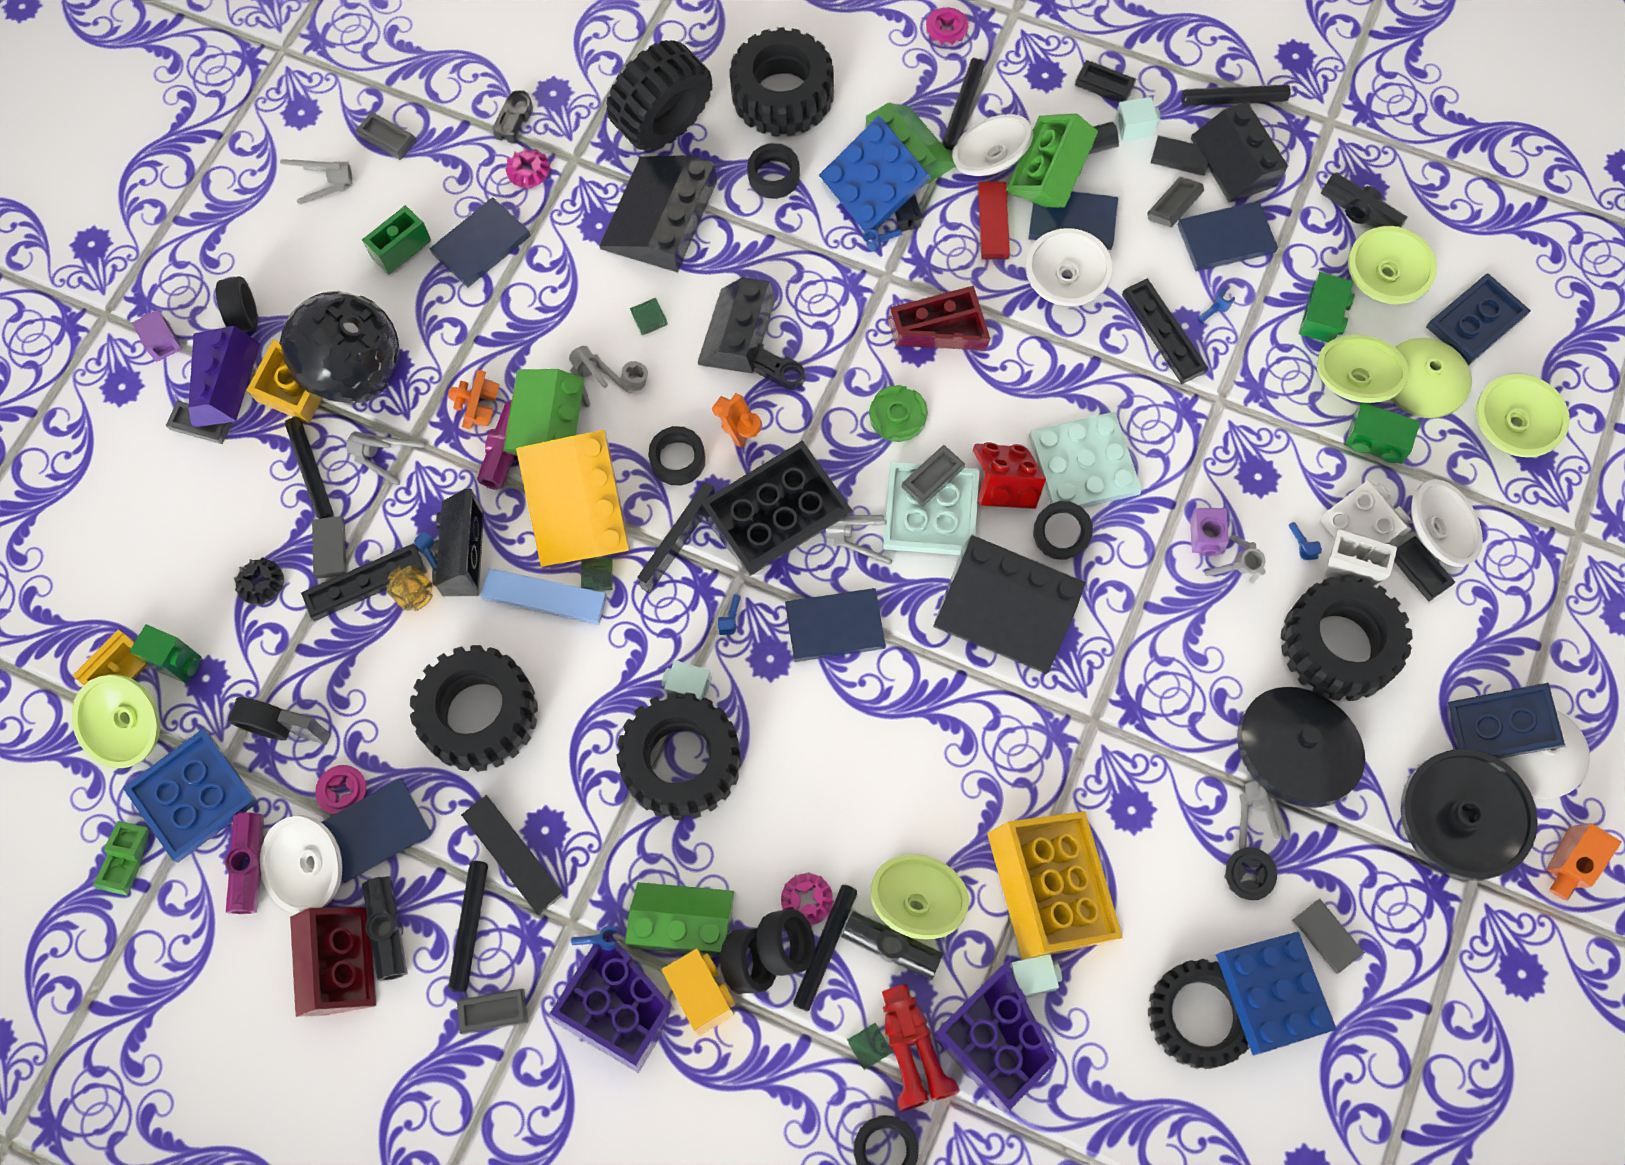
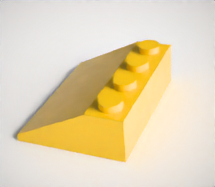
[516,430,630,567]
[987,811,1123,960]

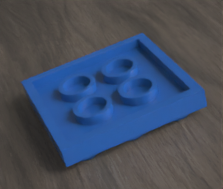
[819,116,931,232]
[123,729,258,863]
[1216,931,1337,1056]

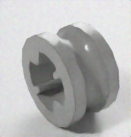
[620,361,648,391]

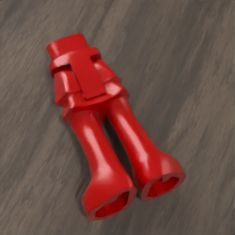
[882,984,961,1112]

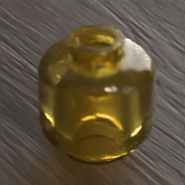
[386,566,433,611]

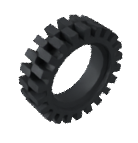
[1148,959,1250,1069]

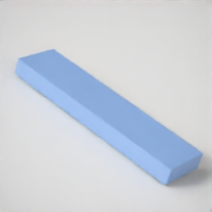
[480,568,607,625]

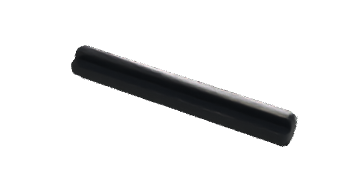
[942,57,985,151]
[1181,84,1291,106]
[284,417,334,519]
[448,860,488,992]
[793,884,857,1012]

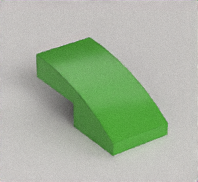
[93,821,150,896]

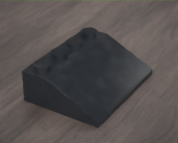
[599,155,717,273]
[701,440,853,576]
[933,534,1086,674]

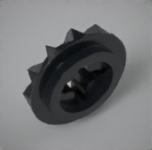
[234,557,284,605]
[1224,847,1277,900]

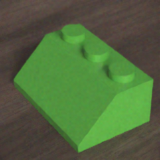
[866,102,956,187]
[1006,113,1098,207]
[503,369,585,456]
[625,882,734,957]

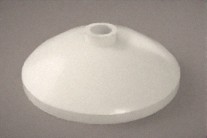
[952,114,1033,176]
[1026,228,1113,306]
[1411,479,1483,567]
[1500,710,1590,799]
[260,815,342,914]

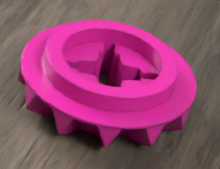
[926,7,969,46]
[505,148,550,188]
[315,765,367,815]
[781,872,833,925]

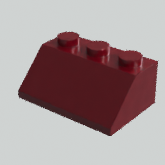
[290,907,376,1017]

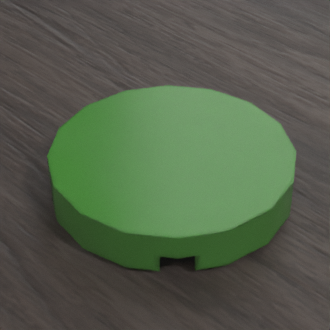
[869,385,928,442]

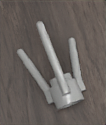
[280,159,352,204]
[569,346,629,407]
[346,431,426,485]
[826,515,892,564]
[1205,535,1266,583]
[1239,780,1290,850]

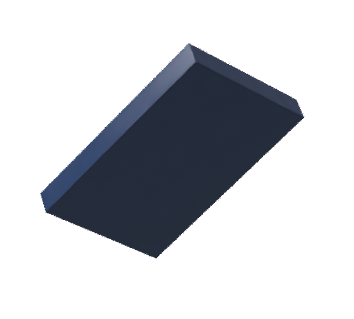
[1028,191,1118,250]
[429,197,531,287]
[1177,201,1278,272]
[1426,273,1531,365]
[785,588,886,662]
[1448,682,1565,759]
[321,778,432,883]

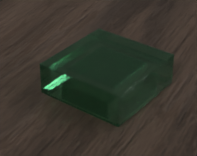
[630,297,668,336]
[581,558,613,591]
[847,1022,893,1071]

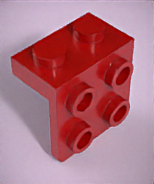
[972,442,1046,509]

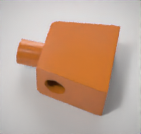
[1547,823,1622,901]

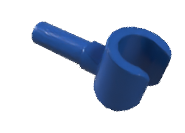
[863,228,902,251]
[1197,289,1235,323]
[1288,522,1322,560]
[414,531,437,569]
[718,594,741,635]
[571,926,617,951]

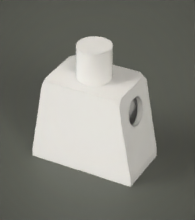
[1325,529,1397,586]

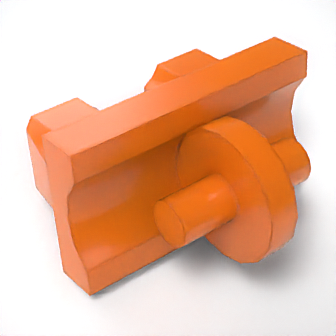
[448,369,500,429]
[712,393,762,448]

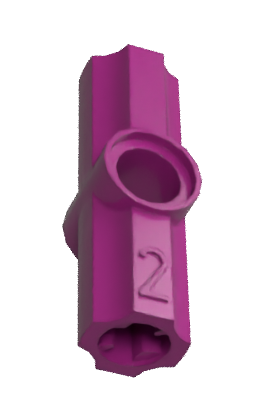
[477,400,518,490]
[225,812,264,915]

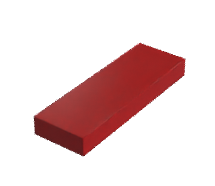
[978,182,1010,259]

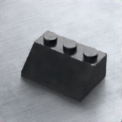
[1190,102,1288,203]
[697,277,775,374]
[432,489,484,596]

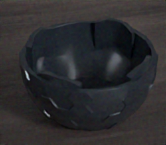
[279,291,400,405]

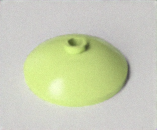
[1348,226,1437,304]
[1317,335,1409,403]
[1391,338,1472,418]
[1476,374,1570,457]
[72,674,160,768]
[870,854,969,939]

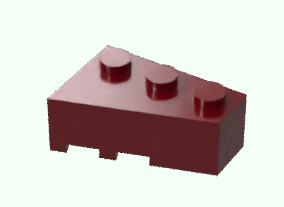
[888,285,991,351]

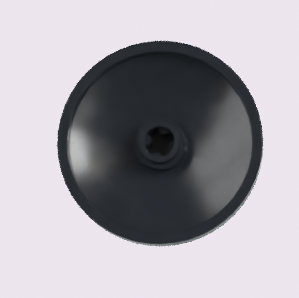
[1237,687,1365,808]
[1400,749,1538,881]

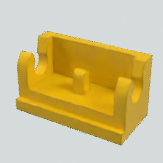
[72,629,147,685]

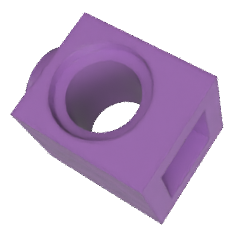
[132,310,183,362]
[1190,508,1229,556]

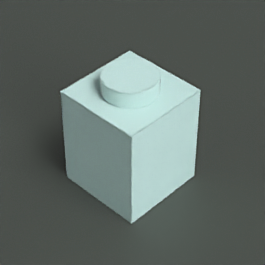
[1115,97,1160,141]
[662,660,712,700]
[1010,954,1062,997]

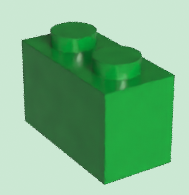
[362,205,432,275]
[1298,272,1355,343]
[1344,403,1420,464]
[129,624,202,684]

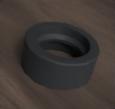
[747,143,800,199]
[215,276,258,332]
[648,426,706,486]
[1033,501,1093,560]
[228,697,290,741]
[756,909,815,976]
[720,928,776,994]
[853,1115,919,1165]

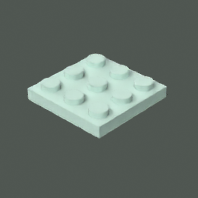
[1029,412,1142,514]
[883,462,980,555]

